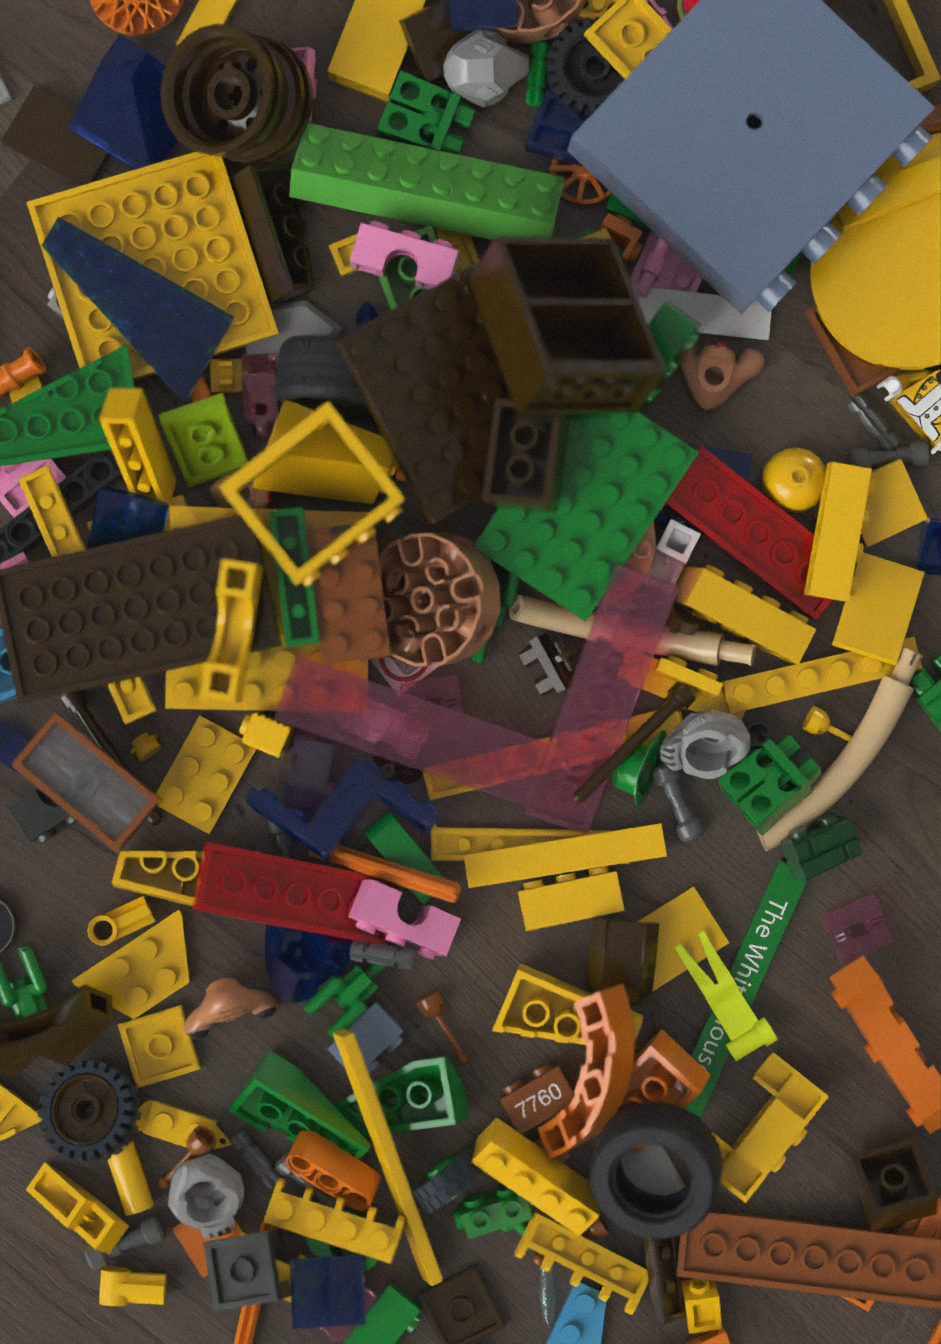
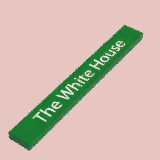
[685,860,808,1117]

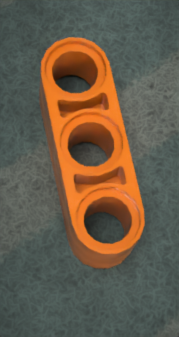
[285,1130,381,1211]

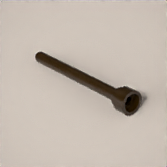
[572,682,696,804]
[58,690,162,825]

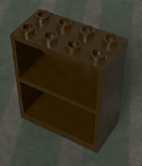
[469,236,667,415]

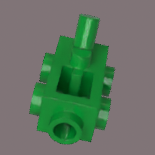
[453,1184,534,1240]

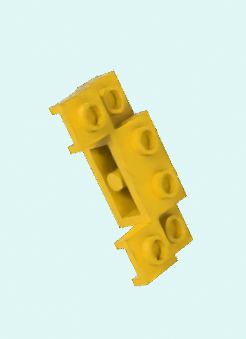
[712,1051,829,1203]

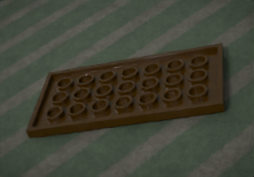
[0,515,282,704]

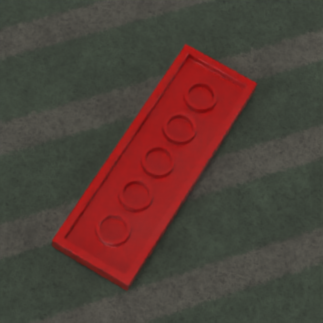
[665,446,856,621]
[192,842,399,946]

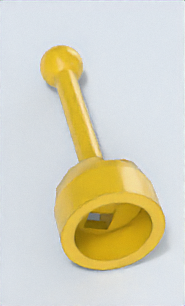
[802,706,878,755]

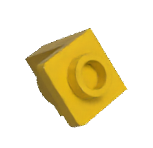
[682,1278,722,1334]

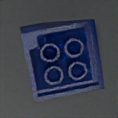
[68,34,178,169]

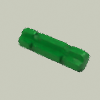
[526,42,550,108]

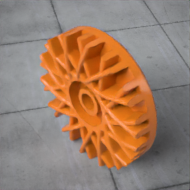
[90,0,184,36]

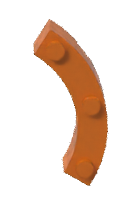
[829,956,941,1134]
[538,984,634,1160]

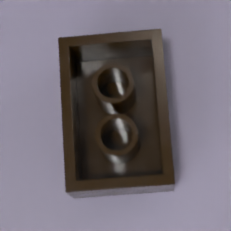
[482,399,570,513]

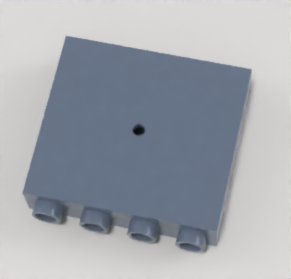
[567,0,935,315]

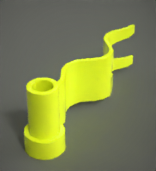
[675,930,778,1062]

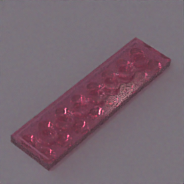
[524,563,679,834]
[274,655,549,807]

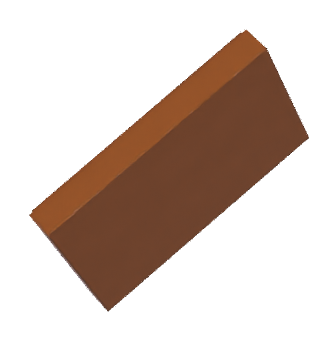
[804,305,901,398]

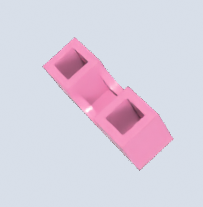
[350,221,458,290]
[348,879,461,960]

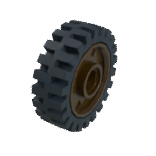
[38,1060,141,1163]

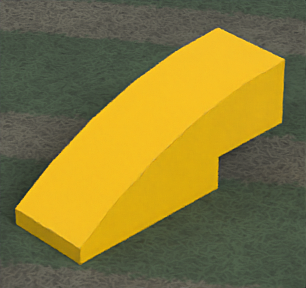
[26,1162,129,1254]

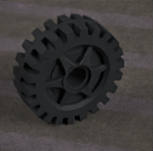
[546,17,625,119]

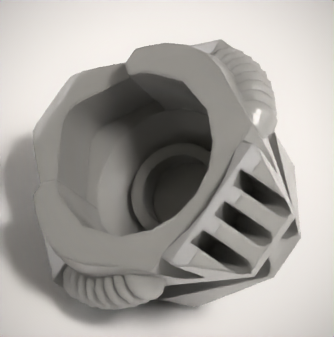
[443,29,529,107]
[660,709,750,779]
[168,1154,244,1239]

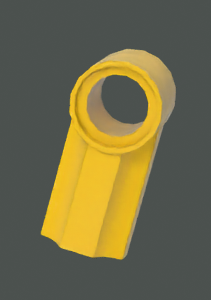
[87,896,156,946]
[99,1267,167,1306]

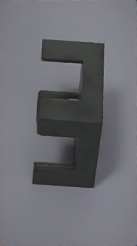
[203,1228,291,1312]

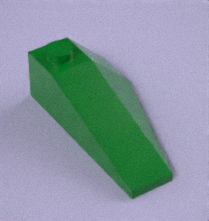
[228,1050,371,1160]
[333,1056,470,1137]

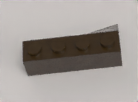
[229,163,314,305]

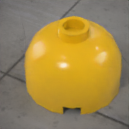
[761,447,826,514]

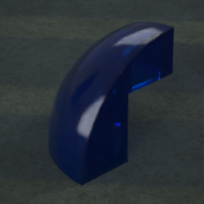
[264,924,354,1004]

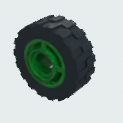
[411,1145,483,1214]

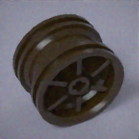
[160,24,313,165]

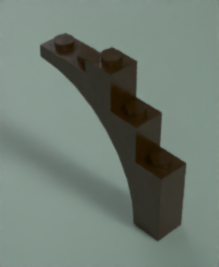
[0,984,113,1077]

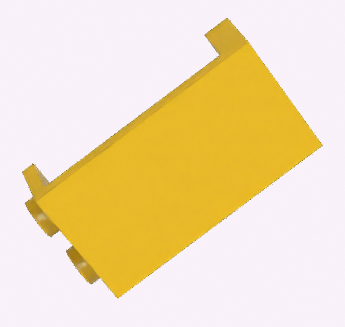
[327,0,430,102]

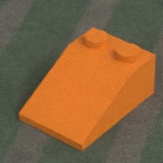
[613,1029,711,1153]

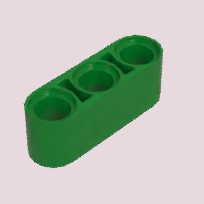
[363,810,445,905]

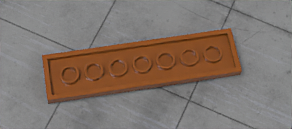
[676,1210,941,1309]

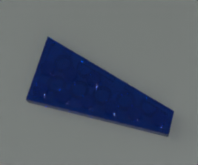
[42,217,234,405]

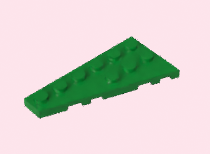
[0,344,134,467]

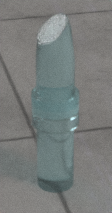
[539,1265,556,1328]

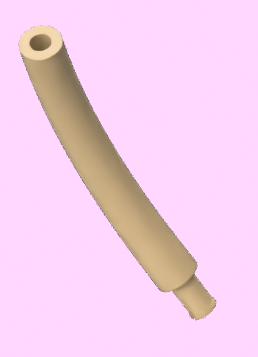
[509,594,756,666]
[757,647,923,851]

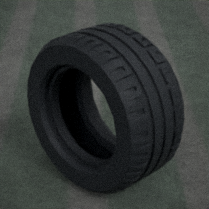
[274,335,374,419]
[589,1101,723,1239]

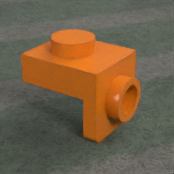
[600,213,644,266]

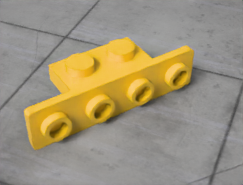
[616,649,745,720]

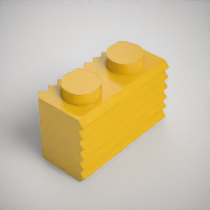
[239,711,296,758]

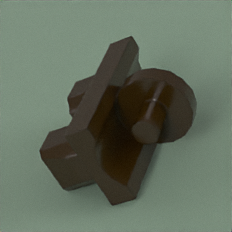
[519,633,578,696]

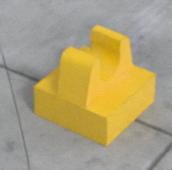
[210,359,245,394]

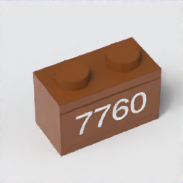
[499,1062,575,1134]

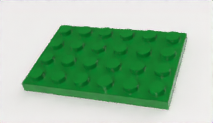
[473,412,699,622]

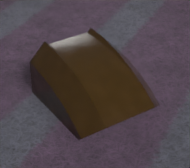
[586,917,659,1002]

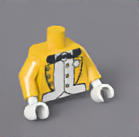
[877,369,941,454]

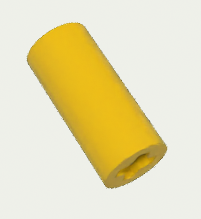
[107,1141,154,1216]

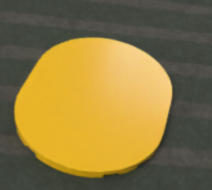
[810,133,941,370]

